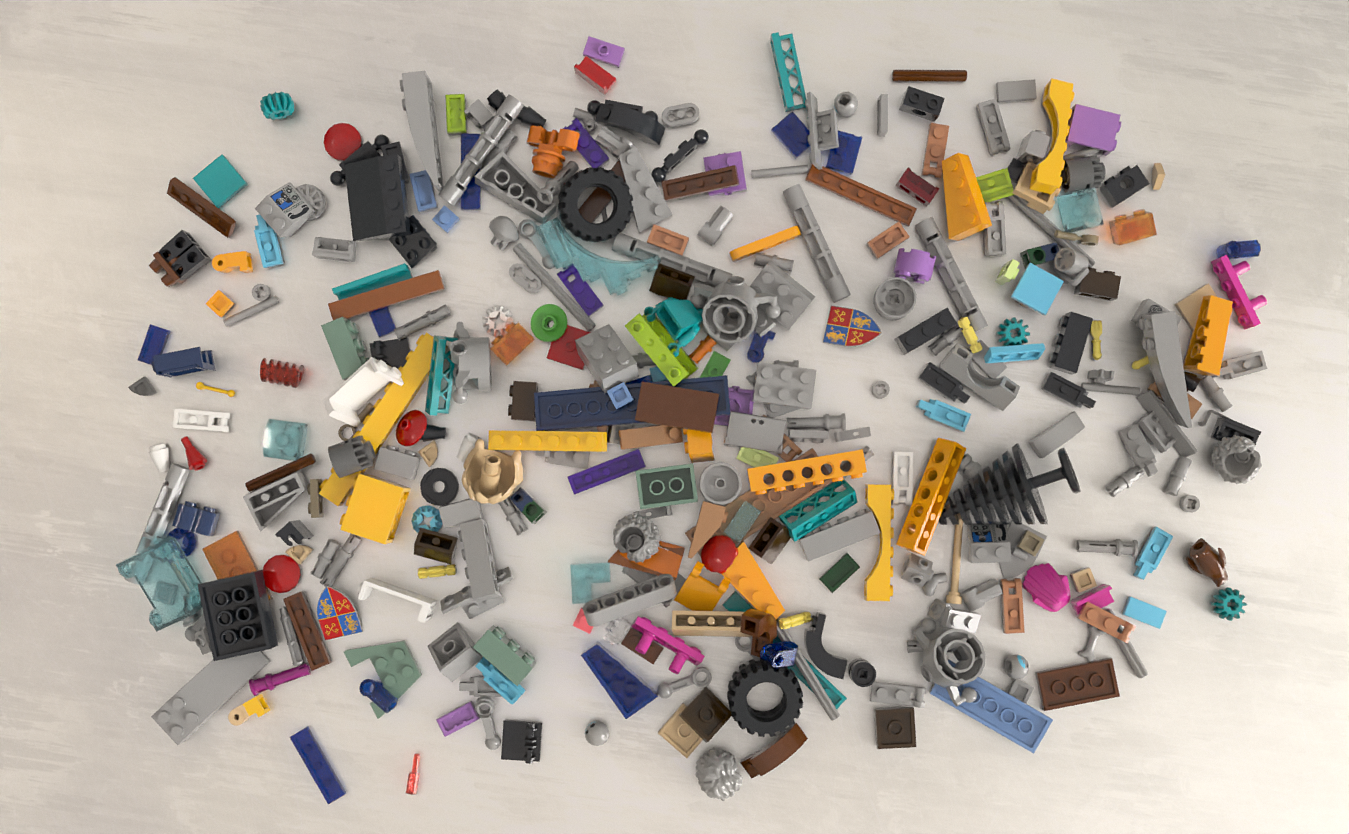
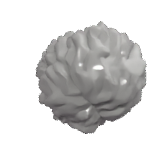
[1211,435,1262,484]
[613,512,661,563]
[695,749,743,801]

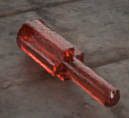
[406,753,420,795]

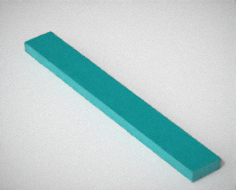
[722,591,847,709]

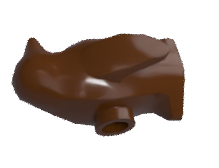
[1186,538,1228,587]

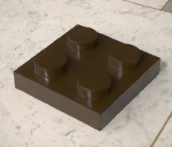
[679,687,732,743]
[874,707,916,749]

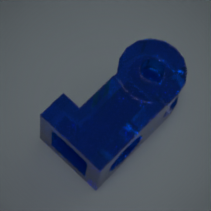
[747,331,776,363]

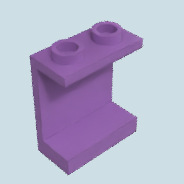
[1065,104,1121,156]

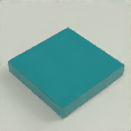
[193,154,248,208]

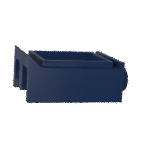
[152,347,216,378]

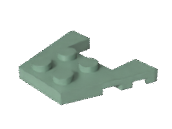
[344,640,422,719]

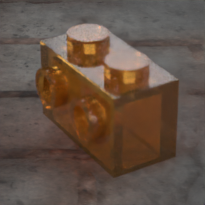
[1109,209,1157,246]
[490,321,535,366]

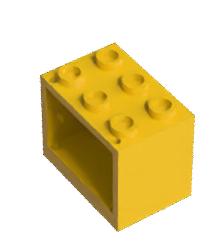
[339,474,411,544]

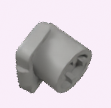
[1054,247,1089,286]

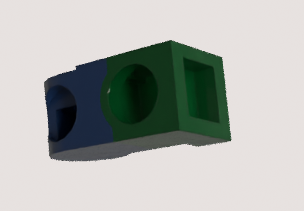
[1020,242,1059,269]
[510,487,547,524]

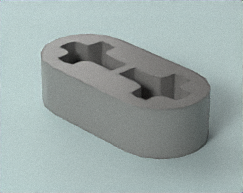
[509,263,542,293]

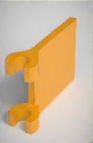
[674,561,731,611]

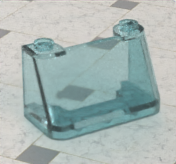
[116,536,202,632]

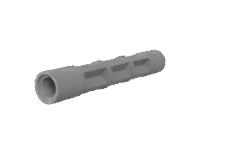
[438,94,524,206]
[783,184,851,303]
[915,217,988,332]
[612,233,733,288]
[124,463,190,585]

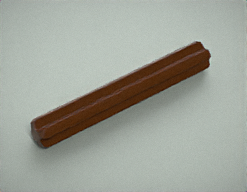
[892,70,967,81]
[245,453,316,492]

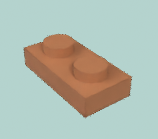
[866,222,909,259]
[647,224,689,256]

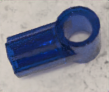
[1217,240,1261,260]
[359,679,398,713]

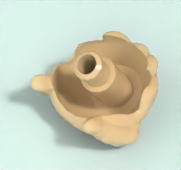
[462,439,523,504]

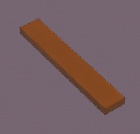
[805,164,917,227]
[328,270,445,320]

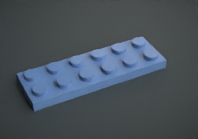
[929,659,1053,754]

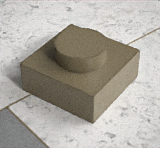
[1017,530,1044,557]

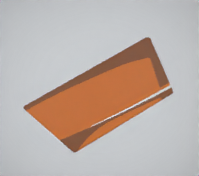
[608,541,685,580]

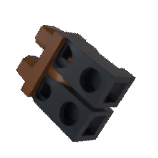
[149,230,212,287]

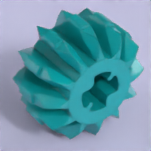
[260,92,295,120]
[996,317,1030,346]
[1211,587,1248,621]

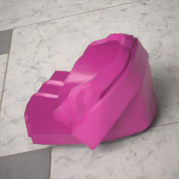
[1022,563,1071,612]

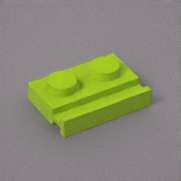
[976,168,1015,202]

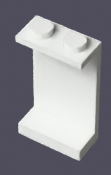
[323,357,404,427]
[357,578,438,623]

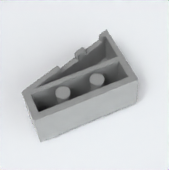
[243,469,308,532]

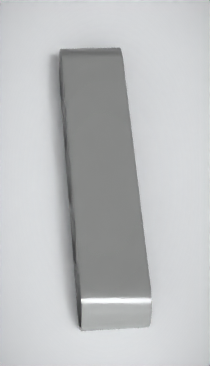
[583,574,677,627]

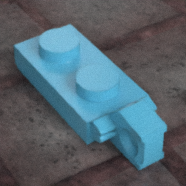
[254,214,284,268]
[916,399,971,432]
[1133,527,1173,580]
[475,657,526,705]

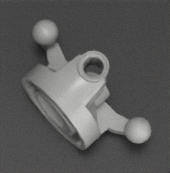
[690,276,781,343]
[450,322,491,404]
[913,619,985,706]

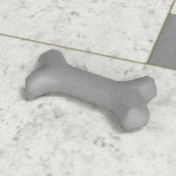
[1079,625,1105,662]

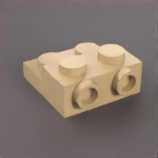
[1012,161,1063,214]

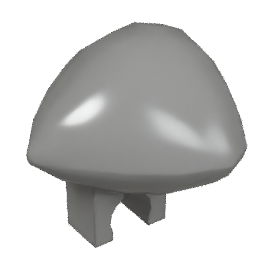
[489,216,518,251]

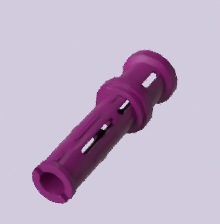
[249,663,311,696]

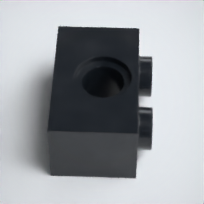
[899,86,945,122]
[1100,165,1150,208]

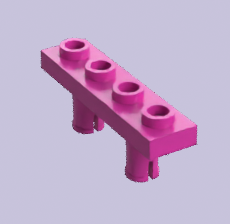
[1211,255,1267,330]
[631,616,705,674]

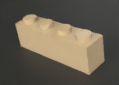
[672,610,751,637]

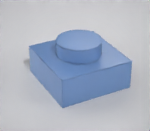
[432,205,460,233]
[607,382,633,409]

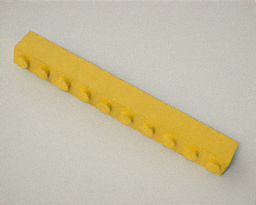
[319,332,448,506]

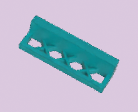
[770,32,807,112]
[332,263,413,300]
[425,336,458,416]
[779,478,858,542]

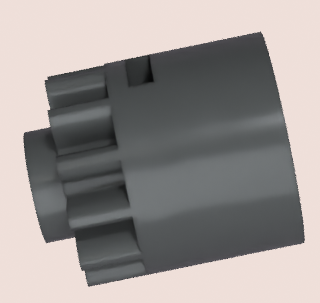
[1060,155,1106,192]
[328,435,375,478]

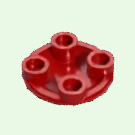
[323,123,362,160]
[701,535,738,574]
[262,555,300,593]

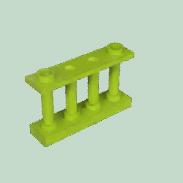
[625,313,699,386]

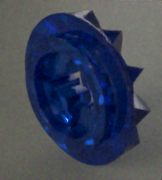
[164,528,196,558]

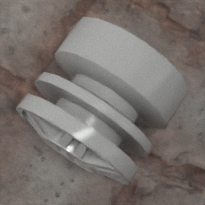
[873,277,916,320]

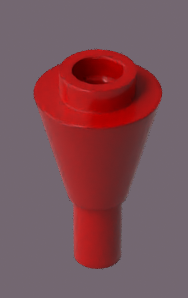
[181,436,207,471]

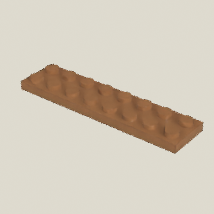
[685,448,832,557]

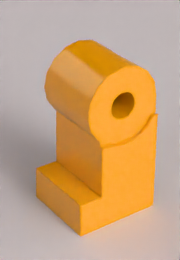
[212,251,253,273]

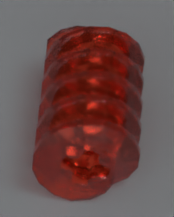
[260,358,304,388]

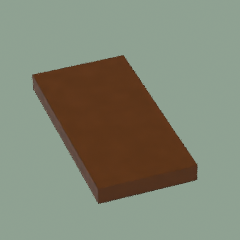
[635,382,719,433]
[1035,658,1120,711]

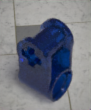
[760,641,798,668]

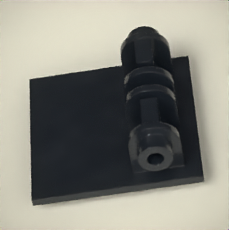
[389,215,438,268]
[369,338,410,369]
[501,720,542,764]

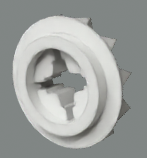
[483,306,513,336]

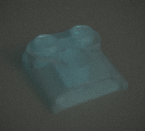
[1056,187,1104,233]
[263,419,308,461]

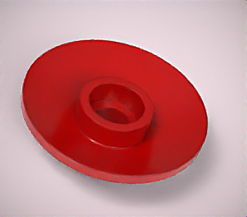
[396,410,427,446]

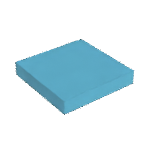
[1011,263,1064,315]

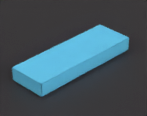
[984,343,1046,363]

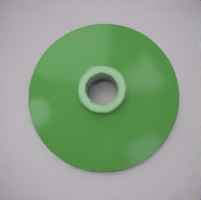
[531,304,567,342]

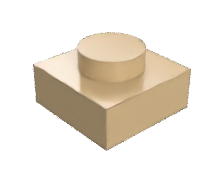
[1070,567,1097,593]

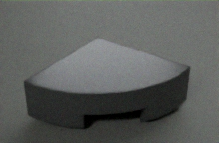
[128,377,157,396]

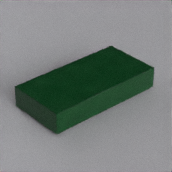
[819,553,860,593]

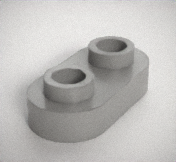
[662,103,699,127]

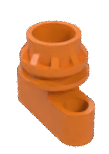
[526,126,580,179]

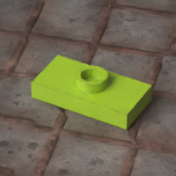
[445,94,467,134]

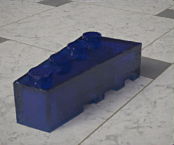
[581,641,658,719]

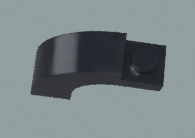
[595,103,665,145]
[804,612,848,679]

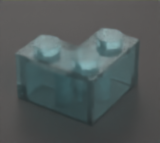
[570,561,611,604]

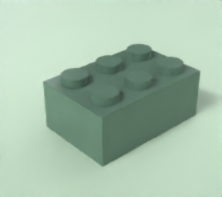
[321,317,369,381]
[635,463,698,509]
[473,625,536,686]

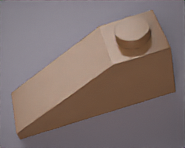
[619,425,683,450]
[688,501,728,559]

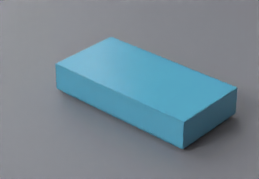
[1122,596,1167,629]

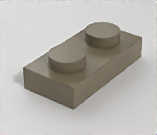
[307,479,324,518]

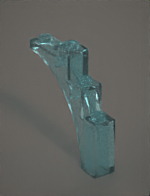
[536,217,661,296]

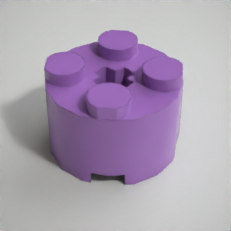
[894,248,936,284]

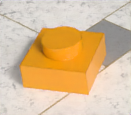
[206,290,235,317]

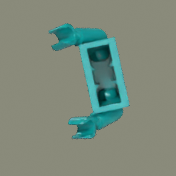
[644,297,703,357]

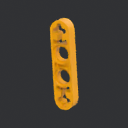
[729,226,801,262]

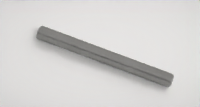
[1007,188,1095,268]
[513,243,596,331]
[776,618,840,721]

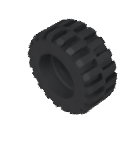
[558,167,633,242]
[727,658,803,737]

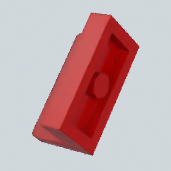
[574,56,617,95]

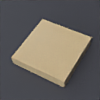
[1174,283,1217,332]
[658,703,703,758]

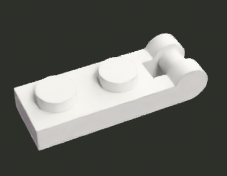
[173,409,230,432]
[891,452,913,506]

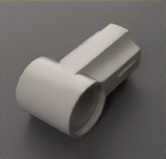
[594,126,635,160]
[697,206,733,246]
[961,579,1003,611]

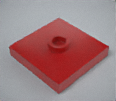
[547,325,591,370]

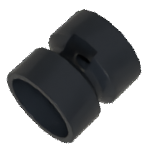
[848,658,876,687]

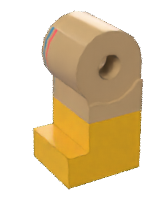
[228,694,270,726]

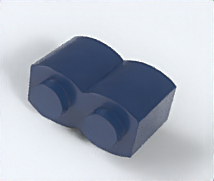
[172,501,220,536]

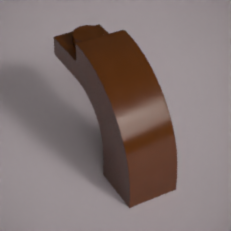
[740,609,777,660]
[740,723,808,779]

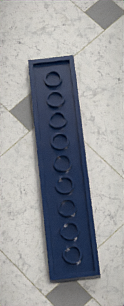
[534,375,731,431]

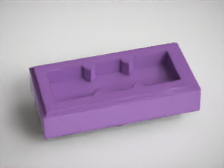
[583,36,625,68]
[436,701,480,737]

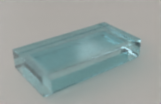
[724,501,761,543]

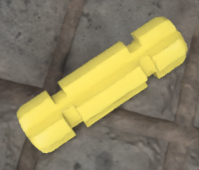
[957,317,982,353]
[418,564,456,579]
[778,612,812,629]

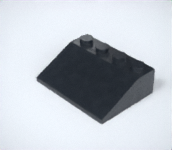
[344,154,411,242]
[197,570,278,661]

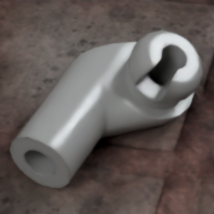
[573,108,596,131]
[923,573,947,596]

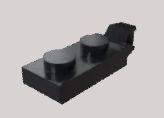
[919,362,971,404]
[1041,372,1096,409]

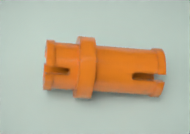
[689,335,717,364]

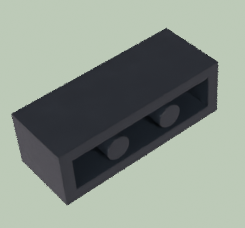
[894,307,957,355]
[1049,312,1093,375]

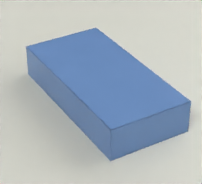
[409,170,438,212]

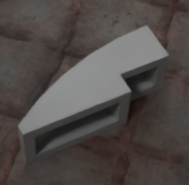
[1029,411,1085,458]

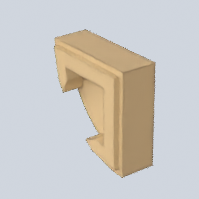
[1152,163,1165,190]
[418,441,438,467]
[286,545,314,565]

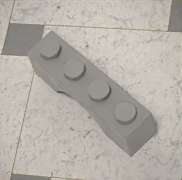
[940,343,1020,411]

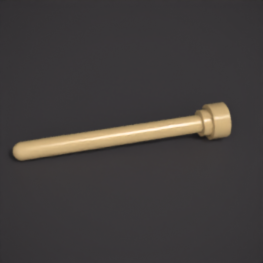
[946,513,963,604]

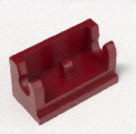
[895,167,940,207]

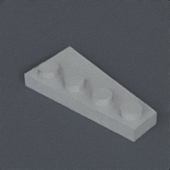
[619,146,672,233]

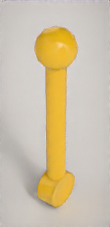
[196,382,235,397]

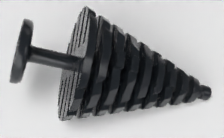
[938,443,1081,525]

